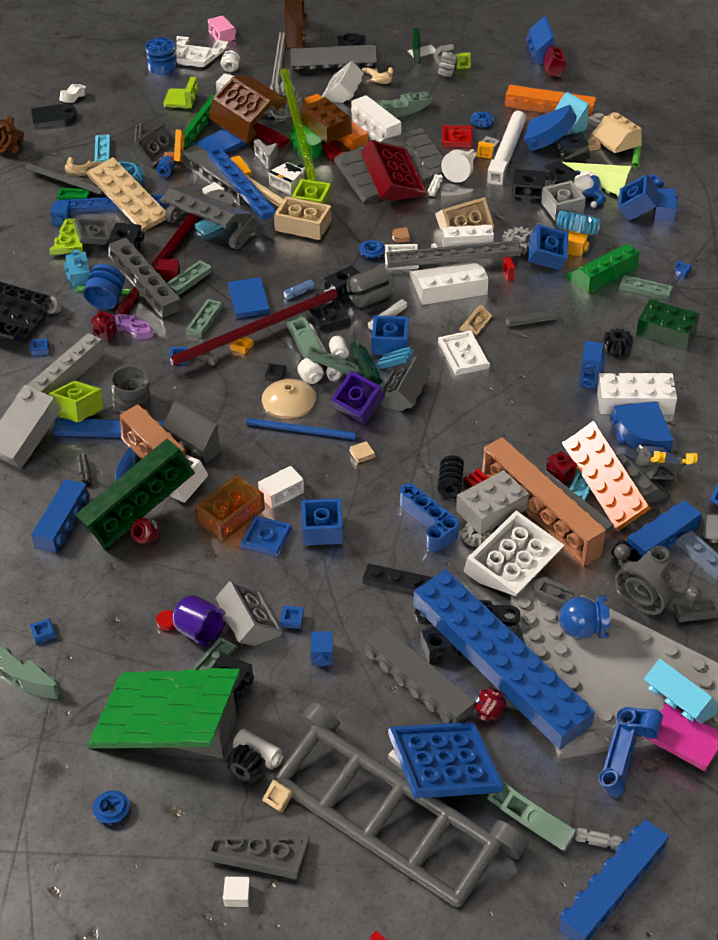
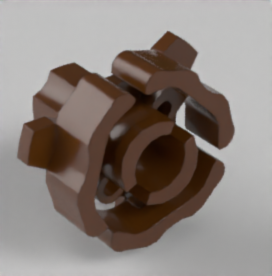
[0,116,25,153]

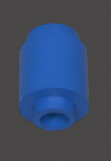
[156,156,175,177]

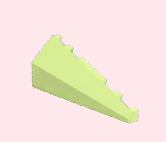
[562,162,631,198]

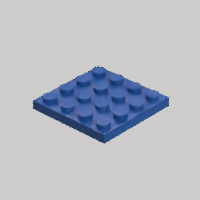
[388,722,504,799]

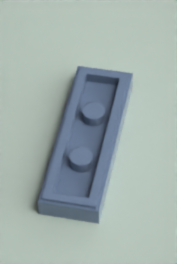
[676,530,718,581]

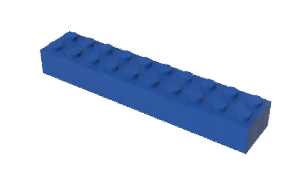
[413,569,595,750]

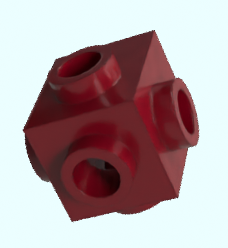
[90,311,117,341]
[546,451,577,484]

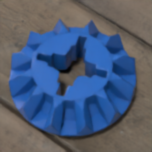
[471,111,494,127]
[359,240,385,259]
[92,790,130,826]

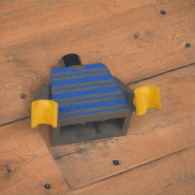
[636,443,698,480]

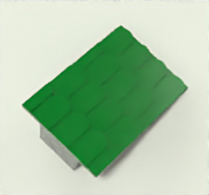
[88,668,240,759]

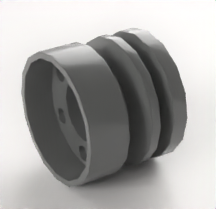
[110,366,150,413]

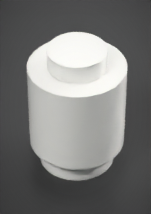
[329,336,349,360]

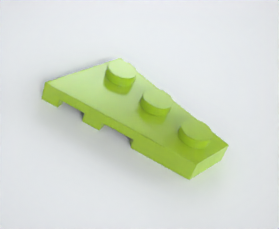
[49,218,83,255]

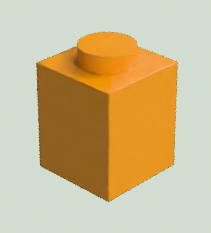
[568,231,590,257]

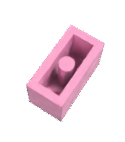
[208,15,236,42]

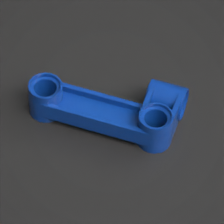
[598,707,664,797]

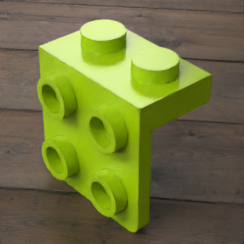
[164,77,199,109]

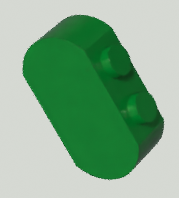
[289,121,322,159]

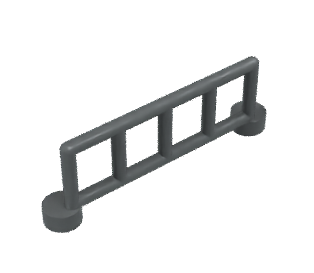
[273,702,529,907]

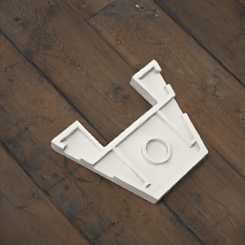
[176,36,229,67]

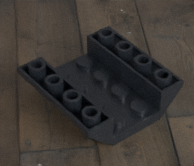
[0,282,51,342]

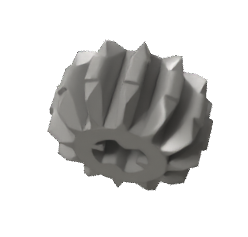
[438,52,456,77]

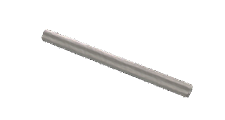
[271,32,286,86]

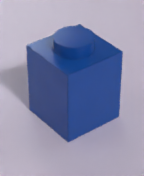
[50,201,71,226]
[311,631,333,666]

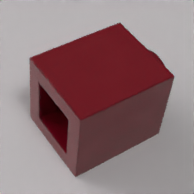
[155,259,181,283]

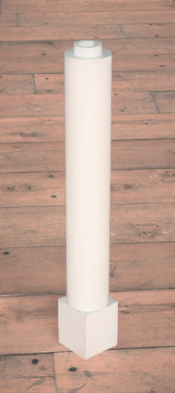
[487,111,526,185]

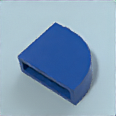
[524,105,577,152]
[610,401,674,453]

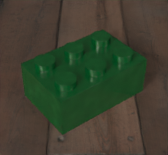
[636,299,700,350]

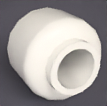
[221,50,241,72]
[298,358,324,384]

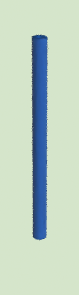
[246,418,356,440]

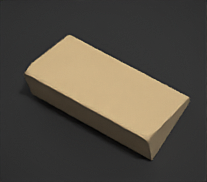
[459,304,493,337]

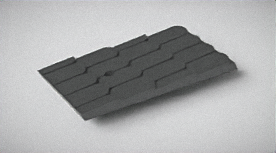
[334,128,444,203]

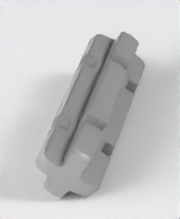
[575,827,623,850]

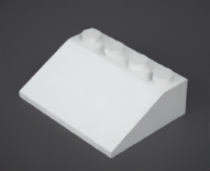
[410,261,488,305]
[464,511,564,596]

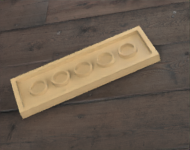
[87,157,166,232]

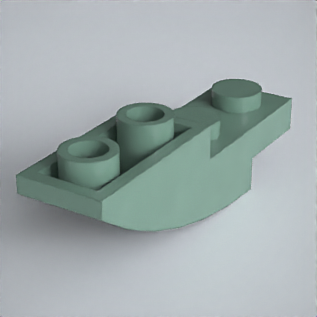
[376,92,433,118]
[285,315,321,359]
[0,645,60,699]
[487,780,577,851]

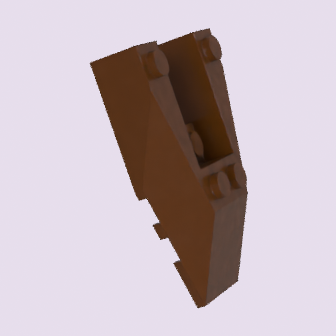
[284,0,308,48]

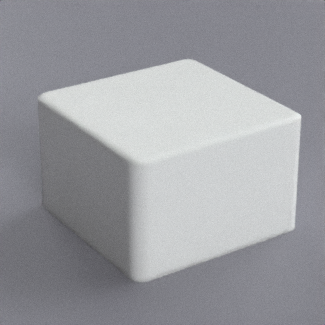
[223,877,251,907]

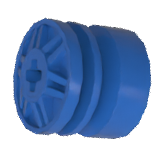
[145,38,177,74]
[83,264,126,309]

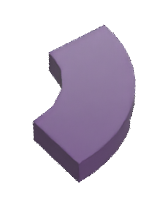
[115,314,153,339]

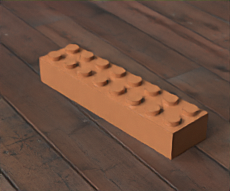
[482,437,606,568]

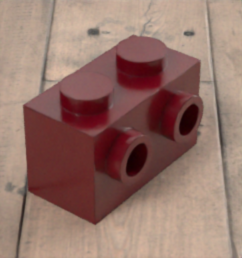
[543,45,566,77]

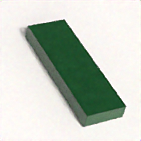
[412,28,420,62]

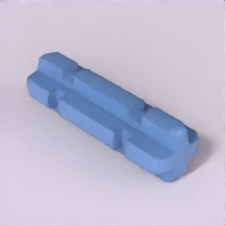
[284,280,315,300]

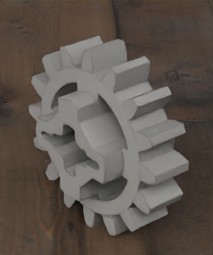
[502,227,533,254]

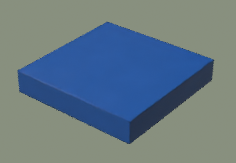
[240,515,292,557]

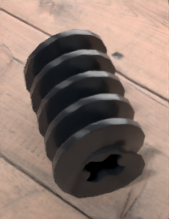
[437,455,464,498]

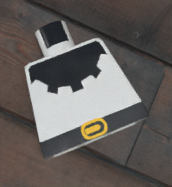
[268,163,306,196]

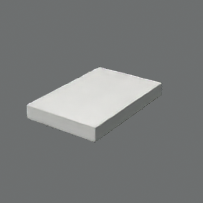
[438,330,490,376]

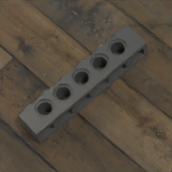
[108,238,181,318]

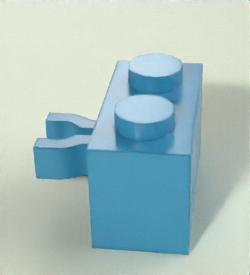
[64,250,90,288]

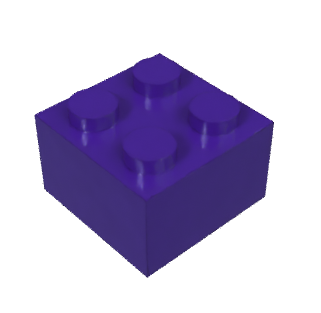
[331,371,385,425]

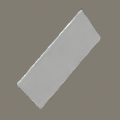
[408,45,436,56]

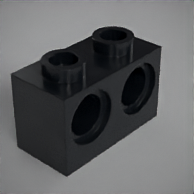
[421,627,463,663]

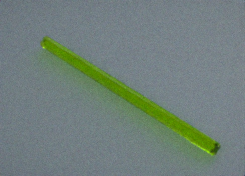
[280,68,317,181]

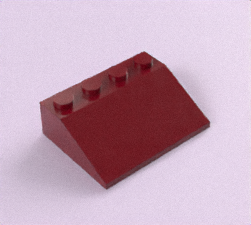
[361,139,428,201]

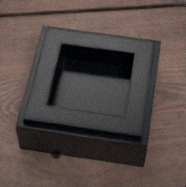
[265,363,287,381]

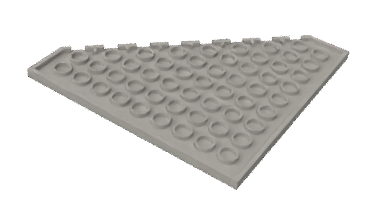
[508,577,718,759]

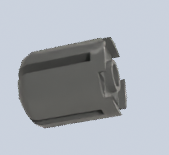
[347,264,396,308]

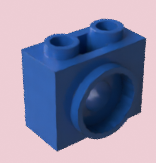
[579,341,606,389]

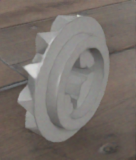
[462,523,493,547]

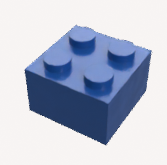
[618,174,658,221]
[528,224,569,270]
[371,315,409,355]
[301,498,343,546]

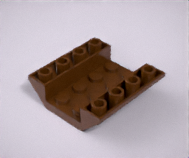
[209,75,287,144]

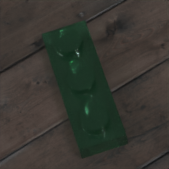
[350,341,383,385]

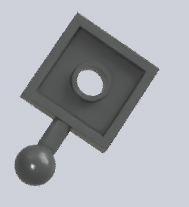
[74,218,113,245]

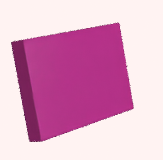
[644,703,718,771]

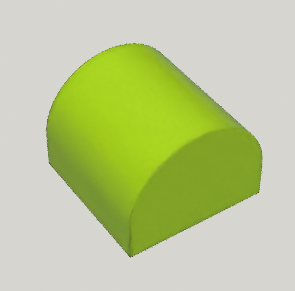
[455,52,471,69]

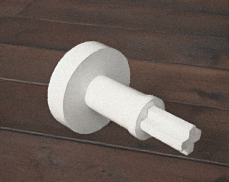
[441,149,477,182]

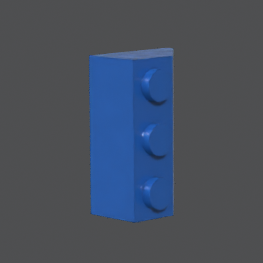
[526,16,554,64]

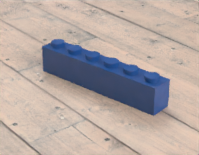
[559,819,669,940]

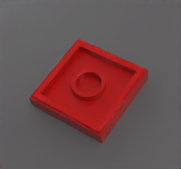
[442,125,472,148]

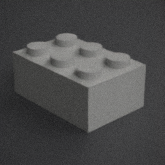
[456,470,529,535]

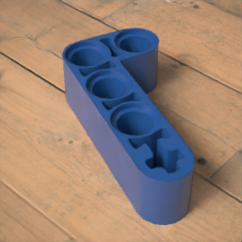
[400,484,459,552]

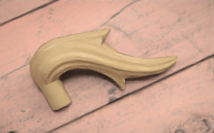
[362,68,394,84]
[65,157,103,176]

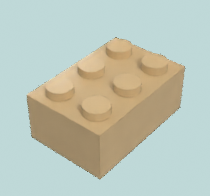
[274,196,332,240]

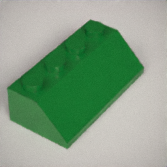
[566,244,640,293]

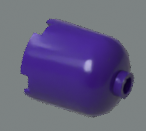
[172,595,226,647]

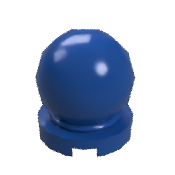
[558,596,610,639]

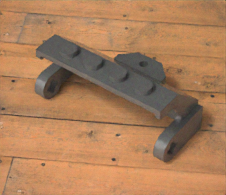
[161,187,257,250]

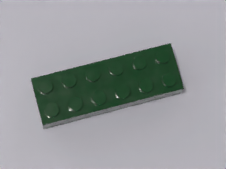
[75,438,195,550]

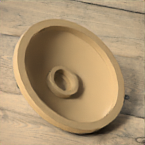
[262,379,316,419]

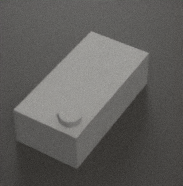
[0,385,62,469]

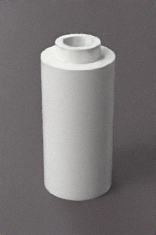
[233,728,283,770]

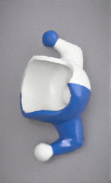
[574,170,606,208]

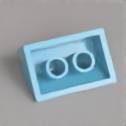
[643,658,718,724]

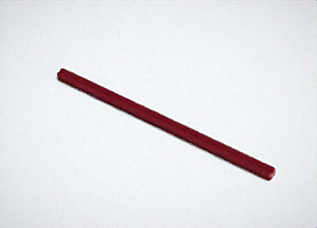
[116,213,199,315]
[170,289,338,366]

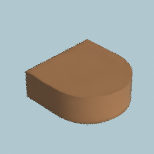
[392,227,410,243]

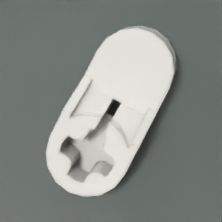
[60,84,86,102]

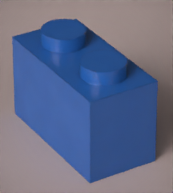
[654,188,679,221]

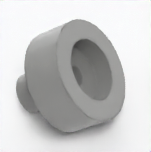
[47,296,63,314]

